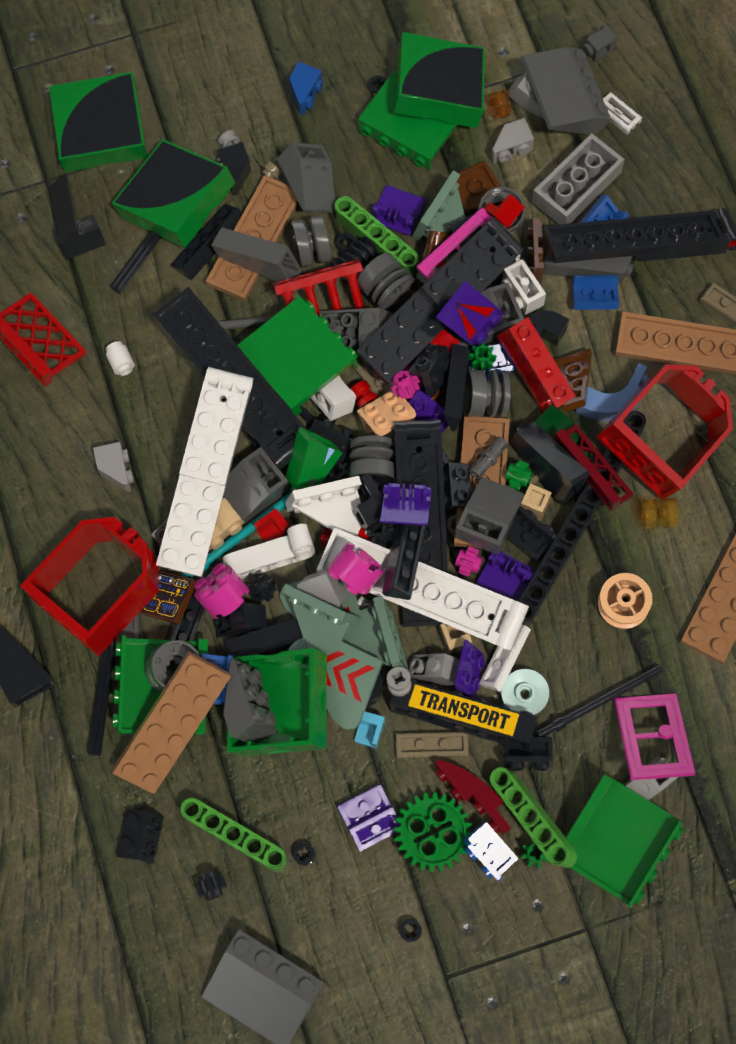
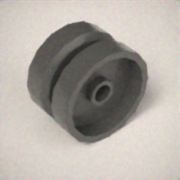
[291,214,332,268]

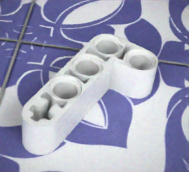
[222,524,315,579]

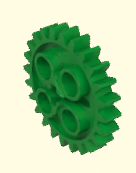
[393,792,472,873]

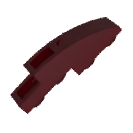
[434,760,511,837]

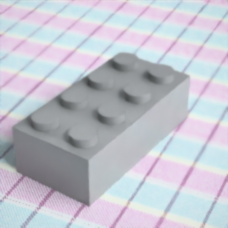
[532,133,625,225]

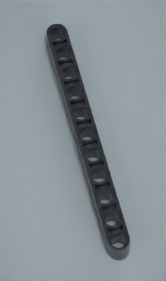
[518,411,647,627]

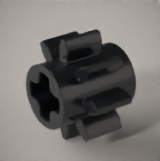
[325,461,349,483]
[368,521,396,549]
[248,573,277,603]
[195,871,227,901]

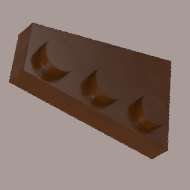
[527,218,544,285]
[554,348,592,412]

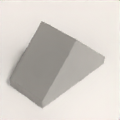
[296,568,348,608]

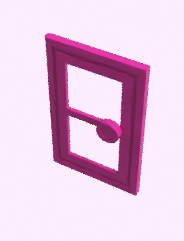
[417,207,492,280]
[614,693,695,780]

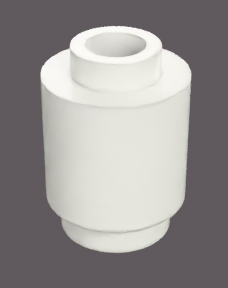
[106,341,135,376]

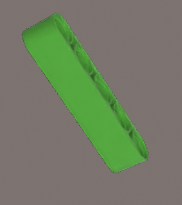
[335,196,418,276]
[490,767,577,868]
[181,798,288,872]

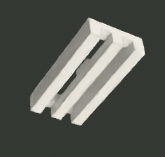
[603,92,642,135]

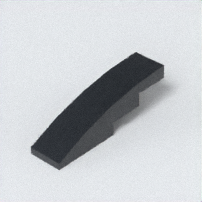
[224,618,303,657]

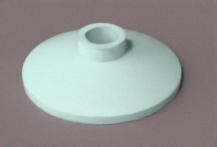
[501,669,549,715]

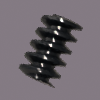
[330,236,377,283]

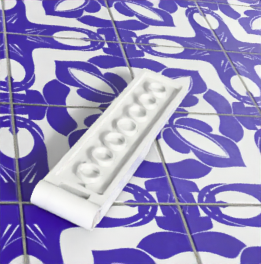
[156,367,254,577]
[316,527,529,651]

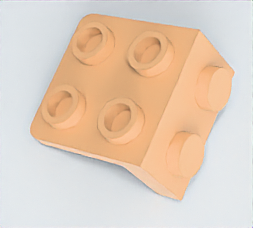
[357,391,416,436]

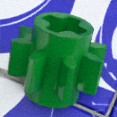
[468,343,497,370]
[505,460,533,490]
[521,839,549,870]

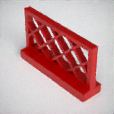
[0,293,86,387]

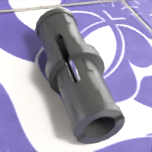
[469,436,509,480]

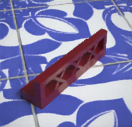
[554,424,634,511]

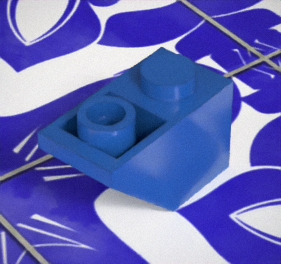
[289,62,324,116]

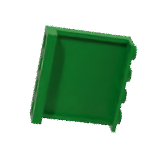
[358,68,458,170]
[238,296,359,416]
[112,635,208,737]
[559,773,684,908]

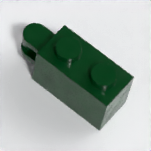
[535,404,591,457]

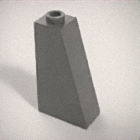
[212,228,302,282]
[543,250,634,283]

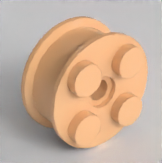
[598,573,652,629]

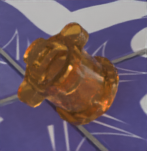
[488,89,513,118]

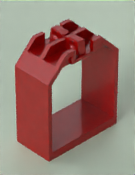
[596,365,733,500]
[20,517,159,657]

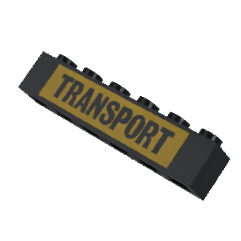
[390,678,538,752]

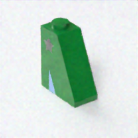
[285,427,343,491]

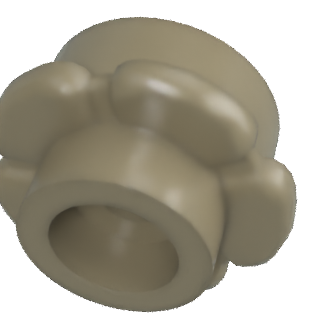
[262,161,281,180]

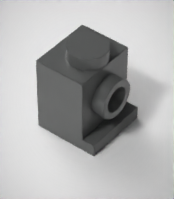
[582,23,617,62]

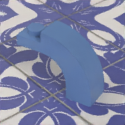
[575,363,648,421]

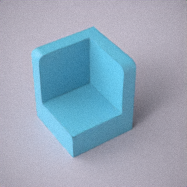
[355,711,385,749]

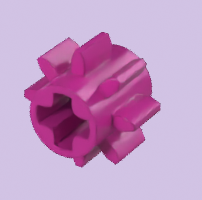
[391,371,420,399]
[455,546,483,577]

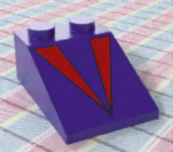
[436,281,504,347]

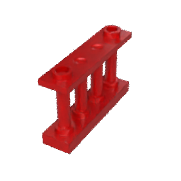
[273,259,371,317]
[496,317,576,413]

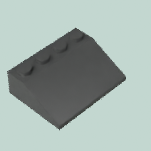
[521,47,611,135]
[202,930,325,1044]

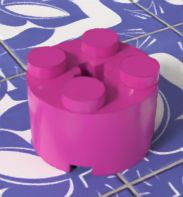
[327,542,385,595]
[194,563,249,619]

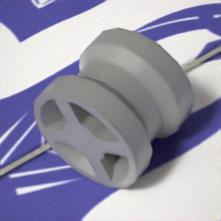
[387,667,412,697]

